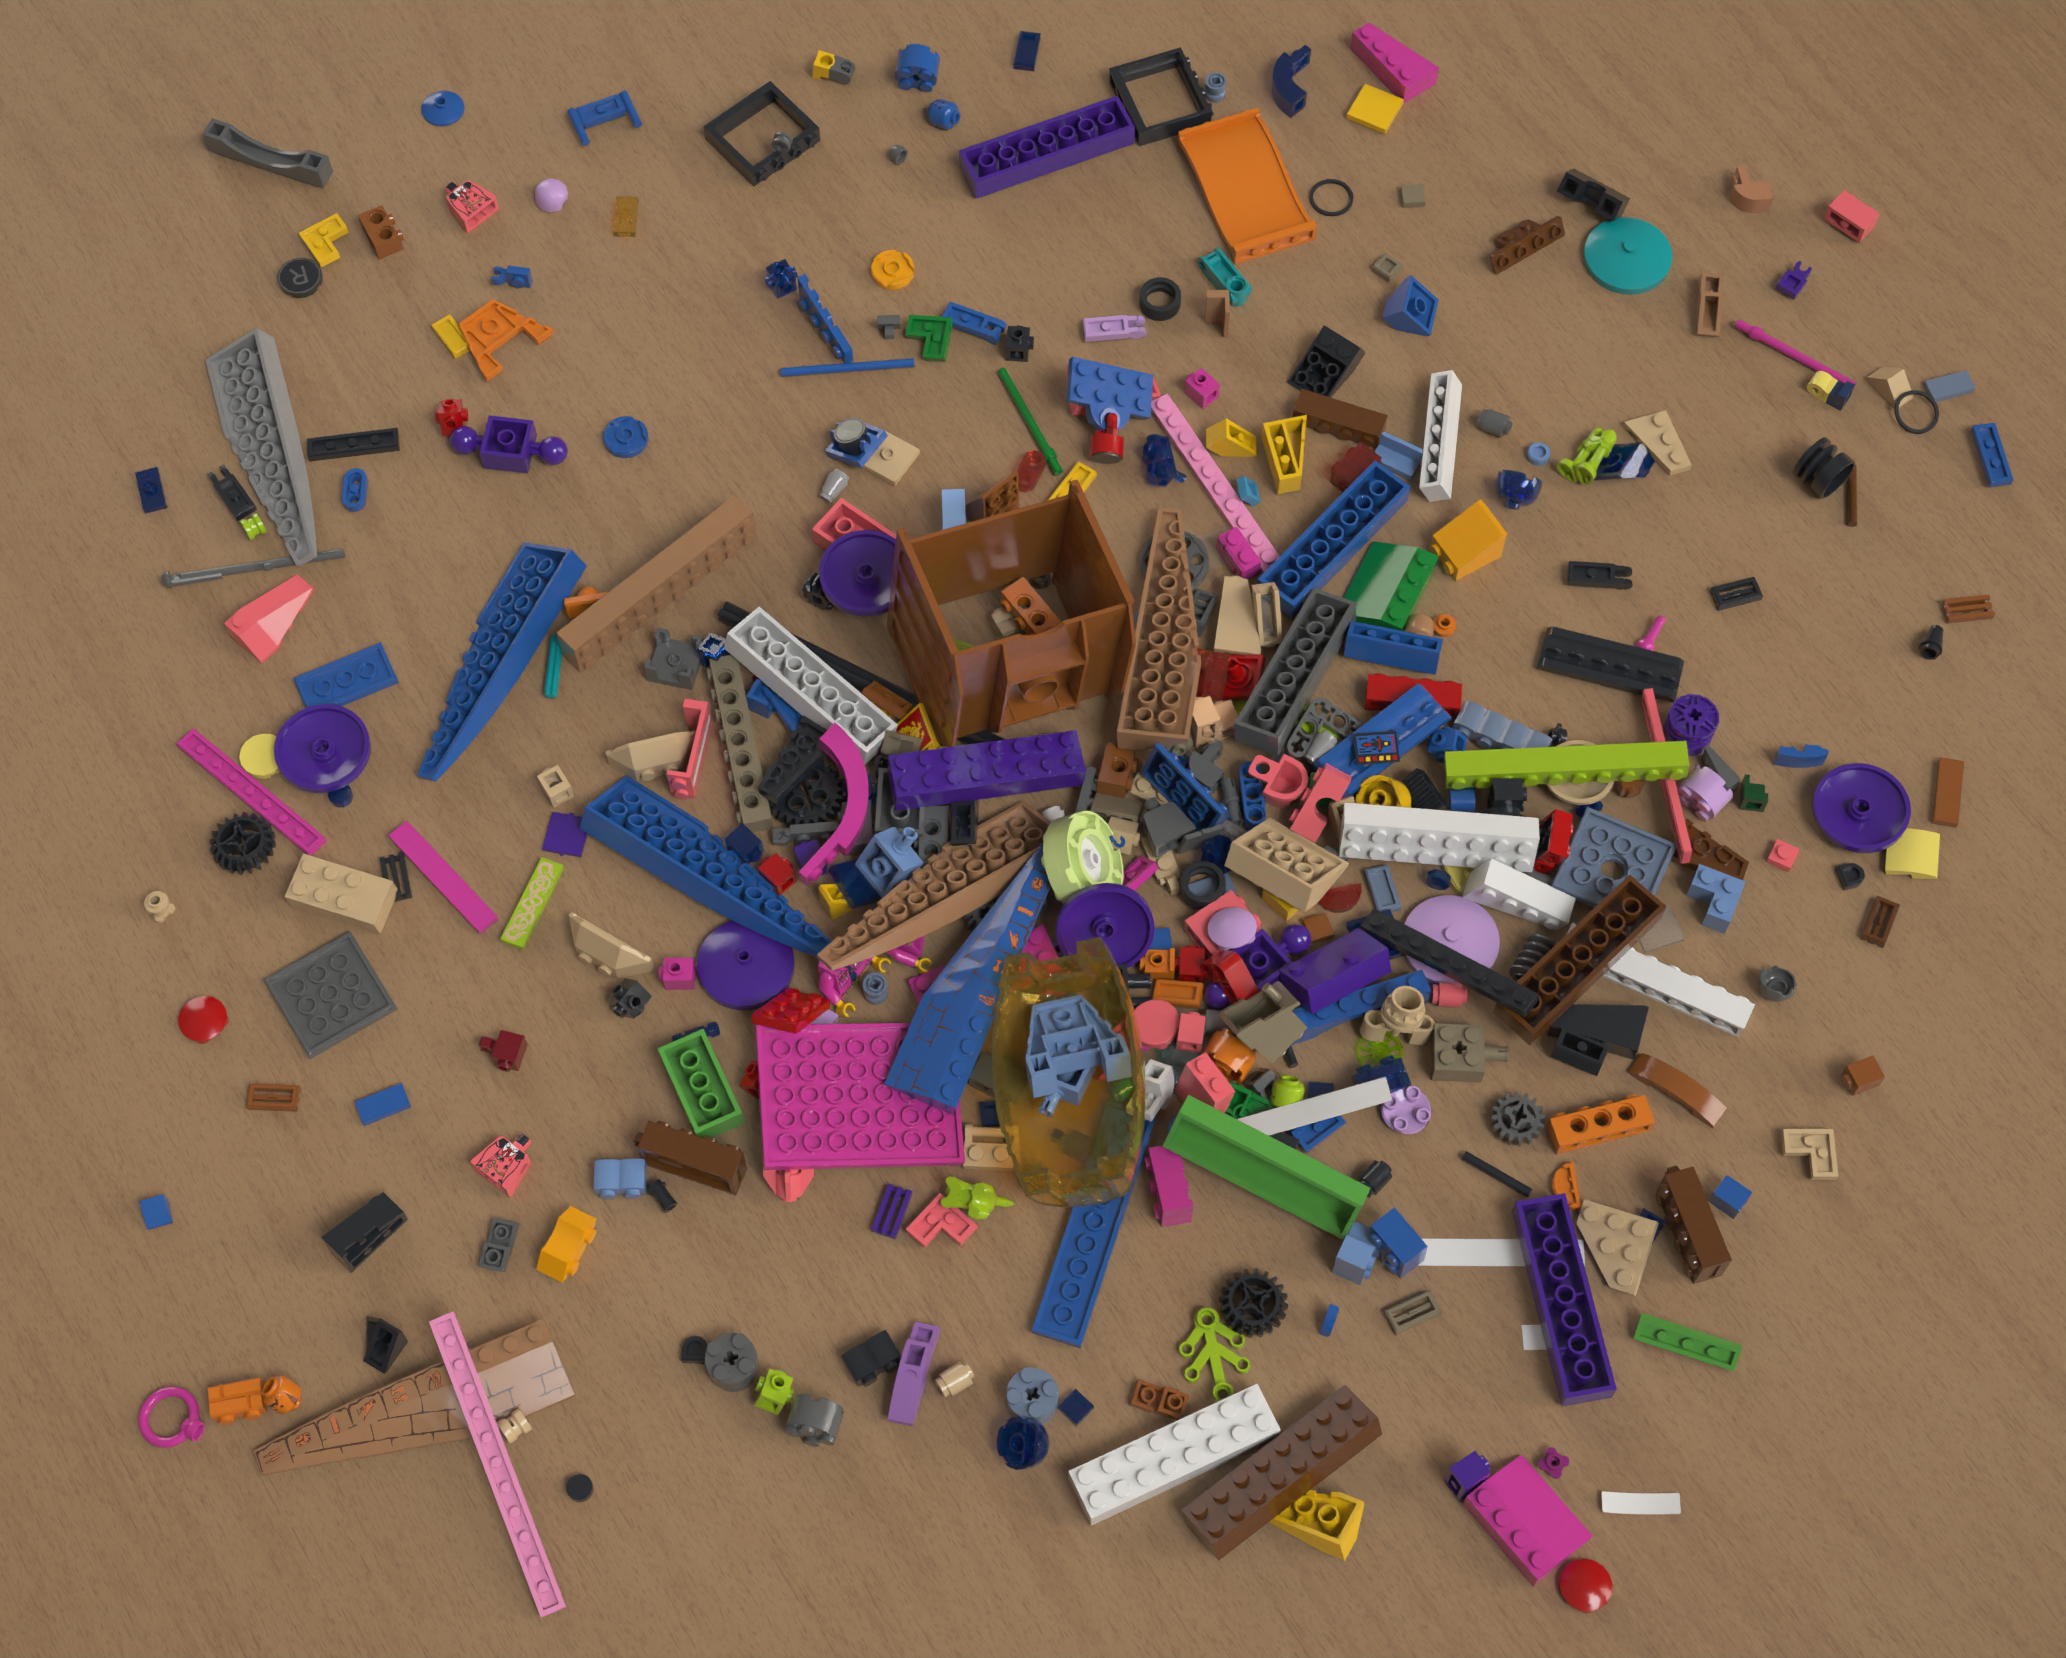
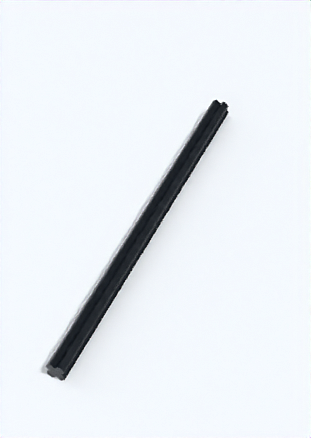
[718,601,1006,744]

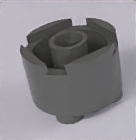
[705,1333,759,1392]
[784,1394,844,1447]

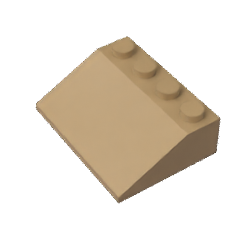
[1225,817,1349,912]

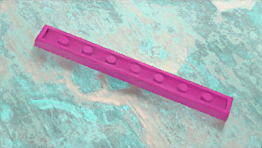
[176,728,327,856]

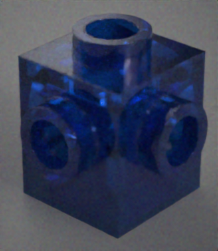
[764,259,798,299]
[1200,834,1233,874]

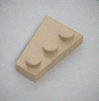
[1623,410,1692,476]

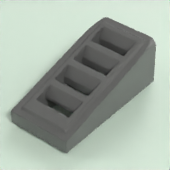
[1193,588,1219,637]
[1701,746,1740,793]

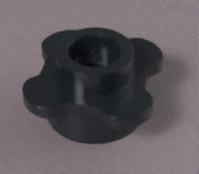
[1548,723,1567,747]

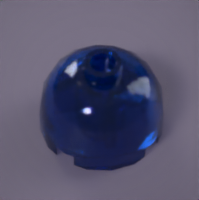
[1495,470,1543,510]
[996,1416,1050,1470]

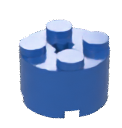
[895,44,940,92]

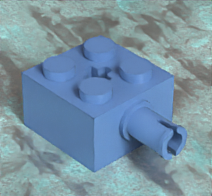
[855,827,924,898]
[1038,1066,1097,1117]

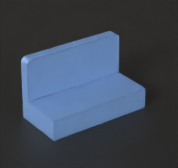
[1370,432,1423,481]

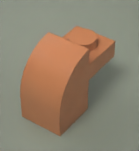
[1730,165,1773,213]

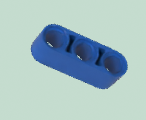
[1238,761,1266,832]

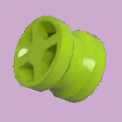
[240,513,267,541]

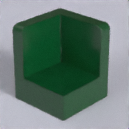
[1739,774,1768,812]

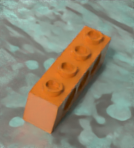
[1000,577,1061,635]
[1547,1094,1655,1155]

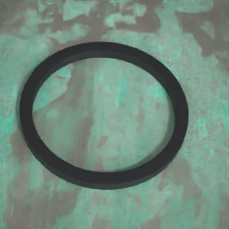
[1310,179,1353,217]
[1894,390,1939,434]

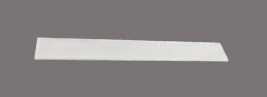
[1237,1077,1392,1136]
[1381,1239,1585,1266]

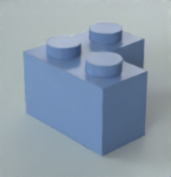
[1686,864,1746,934]
[1332,1221,1382,1285]

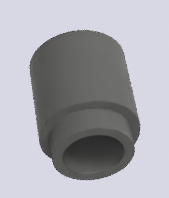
[1477,409,1513,438]

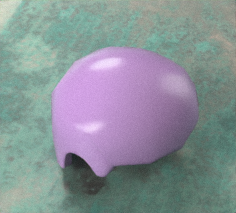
[535,178,568,212]

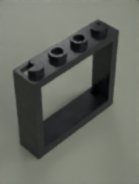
[1109,47,1214,146]
[703,81,820,186]

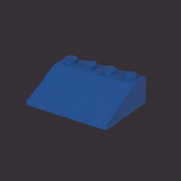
[1140,742,1230,832]

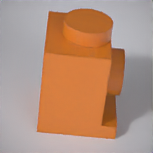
[1140,948,1175,980]

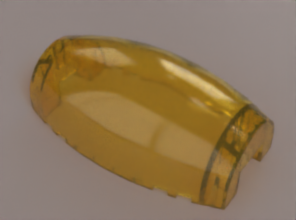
[991,937,1146,1207]

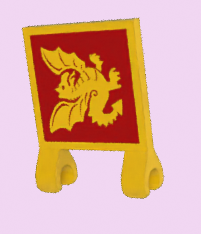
[896,703,942,751]

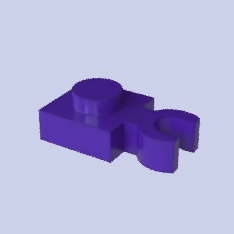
[1775,261,1812,300]

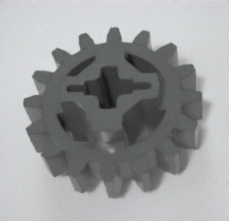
[1490,1091,1546,1147]

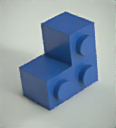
[1369,1207,1428,1279]

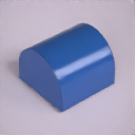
[1449,788,1475,813]

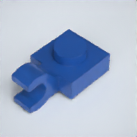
[491,265,533,288]

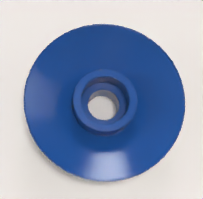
[421,91,464,126]

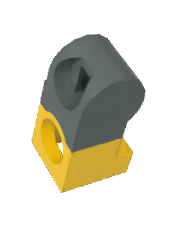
[812,50,855,85]

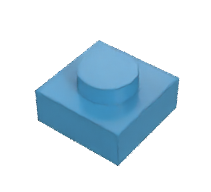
[1236,476,1261,506]

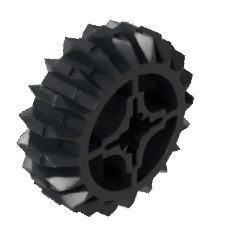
[210,812,276,875]
[1219,1268,1288,1338]

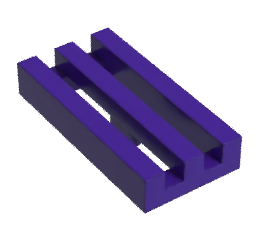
[872,1183,913,1239]

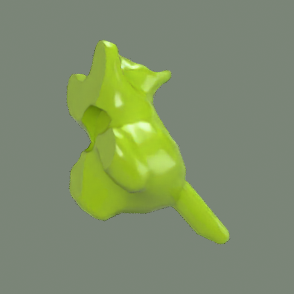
[940,1176,1014,1220]

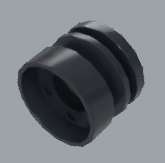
[1793,437,1856,499]

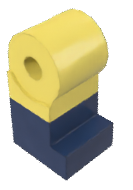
[1807,371,1855,411]

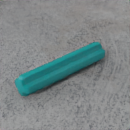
[544,634,562,699]

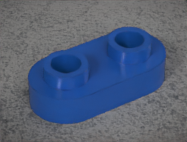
[342,468,368,512]

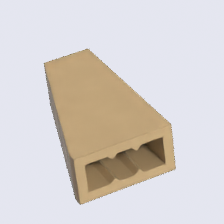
[1213,576,1261,660]

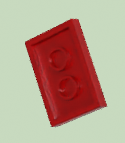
[752,988,830,1034]

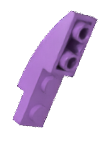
[888,1322,940,1426]

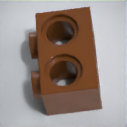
[358,205,404,260]

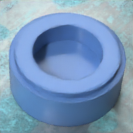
[1527,442,1550,466]

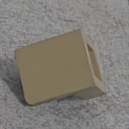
[881,730,922,755]

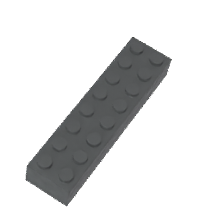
[1234,588,1356,756]

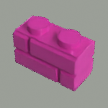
[1216,527,1262,580]

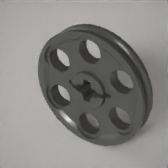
[1140,531,1209,590]

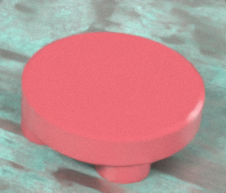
[1130,1000,1180,1050]

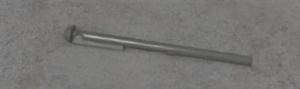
[161,548,345,588]

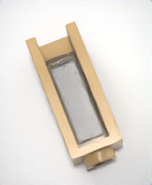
[1251,582,1282,648]

